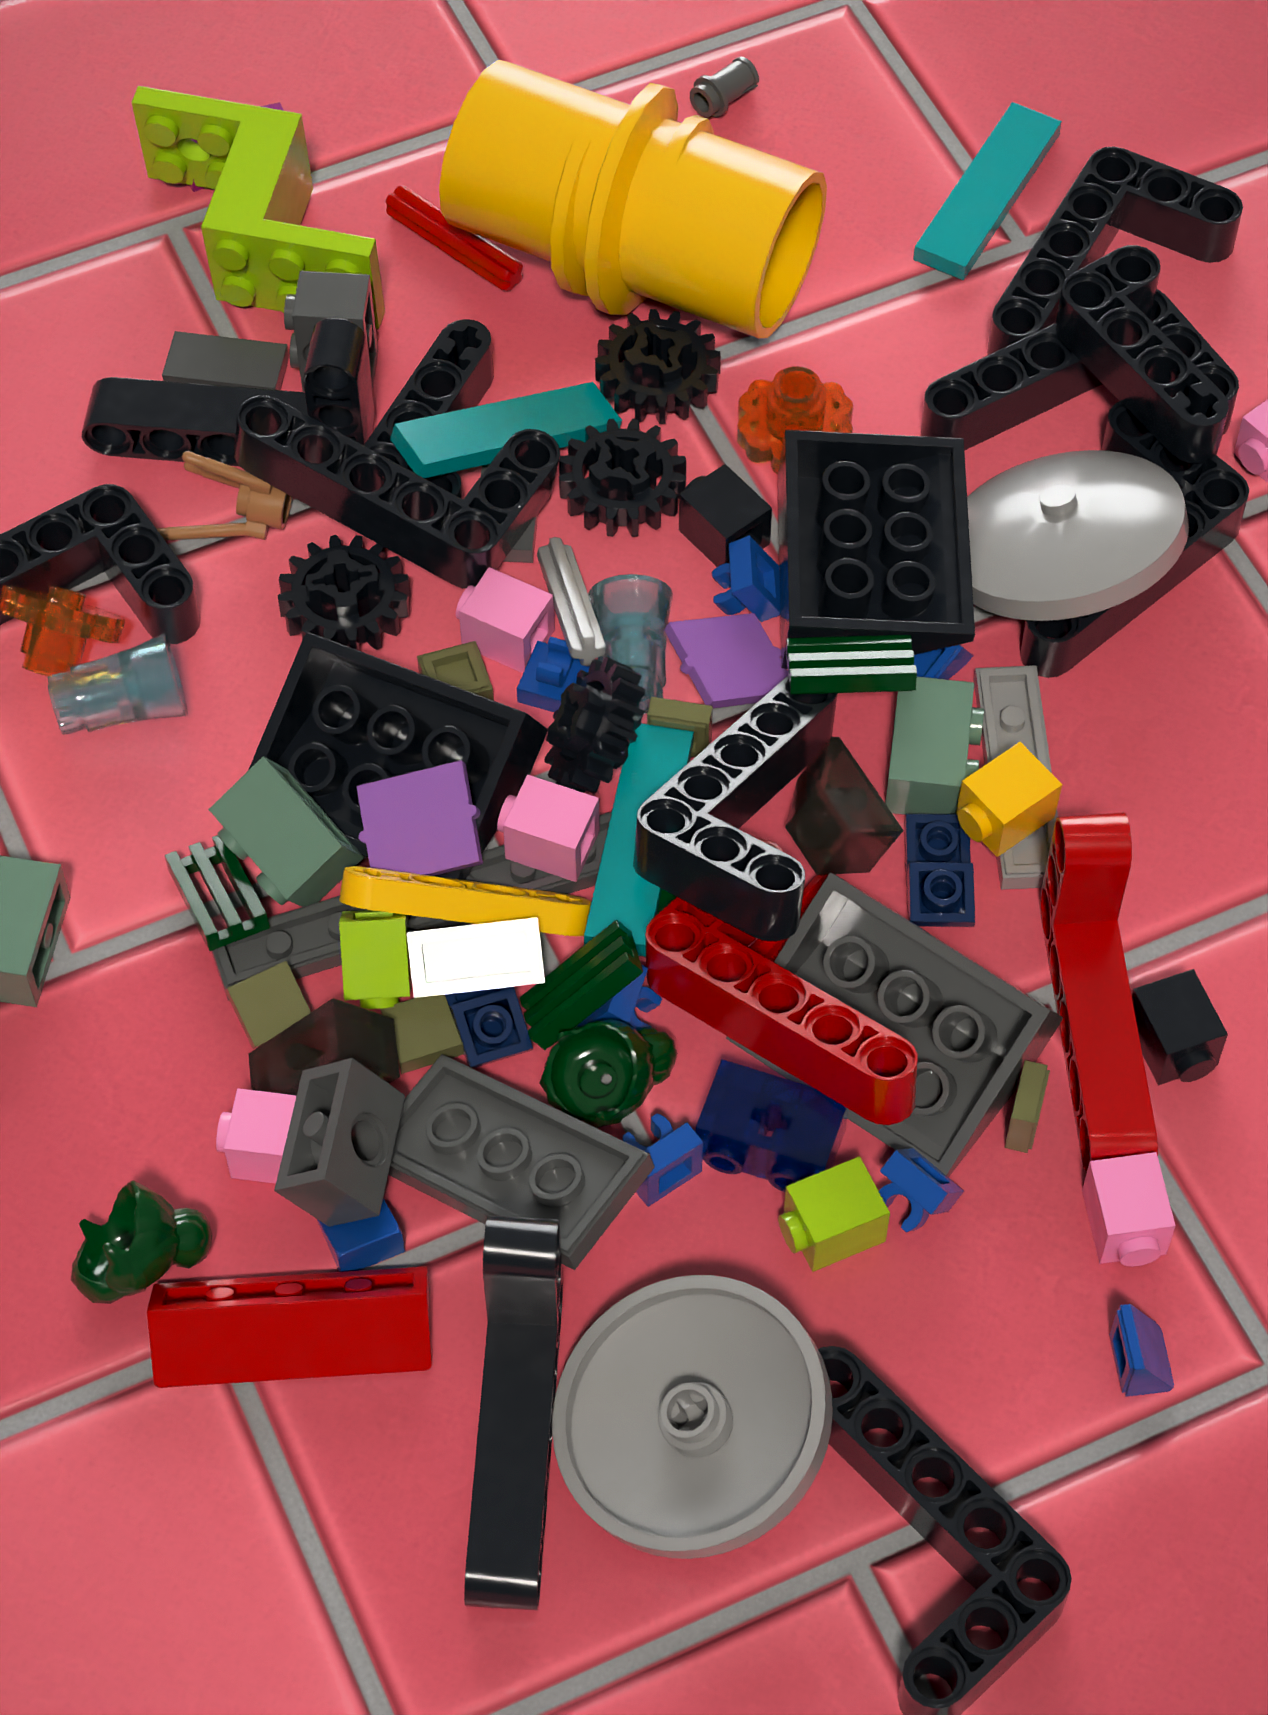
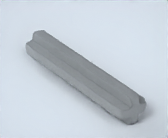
[537,537,606,666]

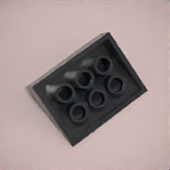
[778,430,975,669]
[248,631,548,880]

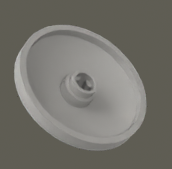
[967,450,1189,621]
[552,1275,833,1559]

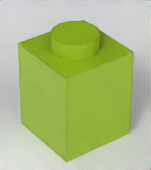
[339,910,412,1009]
[778,1156,890,1272]

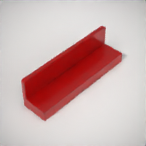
[147,1266,432,1388]

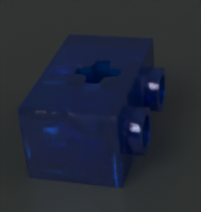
[696,1059,848,1192]

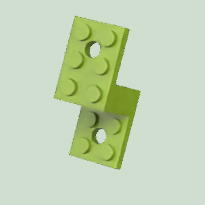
[132,86,385,329]

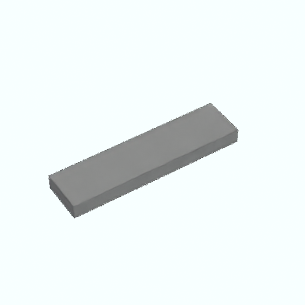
[974,665,1058,890]

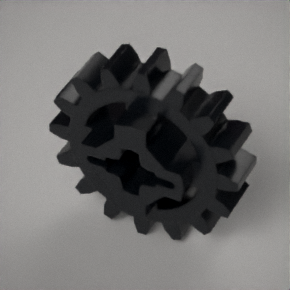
[595,309,721,424]
[559,419,686,537]
[277,535,410,651]
[545,657,645,794]

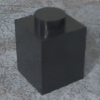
[679,464,772,567]
[1132,969,1228,1086]

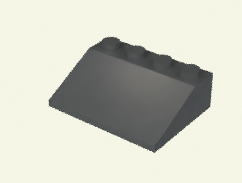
[726,872,1063,1178]

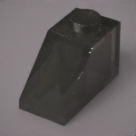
[785,737,904,875]
[248,998,400,1096]

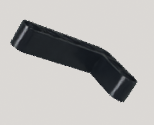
[987,146,1243,355]
[921,289,1239,451]
[82,318,375,467]
[234,395,560,588]
[1020,401,1249,678]
[0,484,200,644]
[633,676,838,941]
[464,1216,563,1611]
[818,1346,1072,1715]

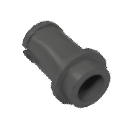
[690,56,759,117]

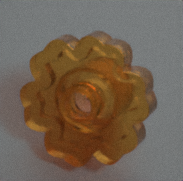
[737,366,853,474]
[0,585,126,680]

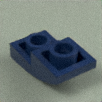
[904,814,975,927]
[444,986,533,1068]

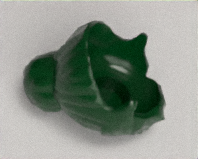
[539,1019,678,1129]
[71,1180,212,1304]

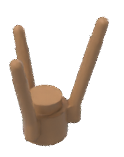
[156,451,292,540]

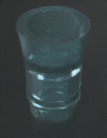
[588,574,673,714]
[47,633,188,735]

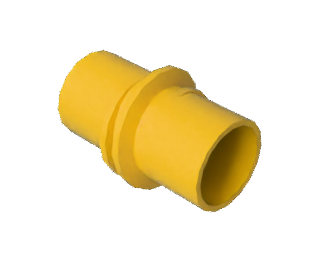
[439,60,827,338]

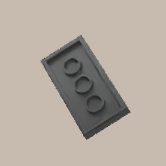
[388,1054,655,1270]

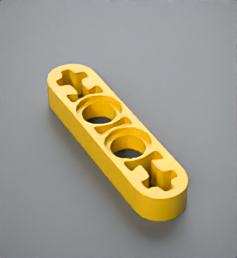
[339,866,591,936]

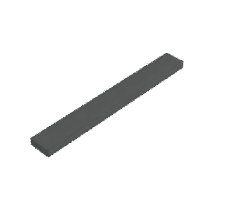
[211,812,612,1001]

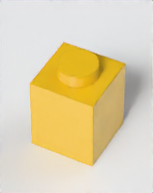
[956,742,1062,857]

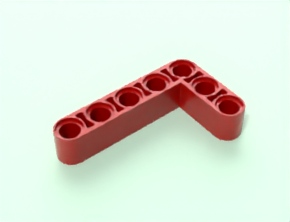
[1041,812,1158,1174]
[645,839,918,1125]

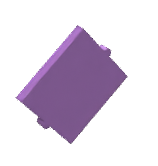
[664,613,788,708]
[356,760,483,876]

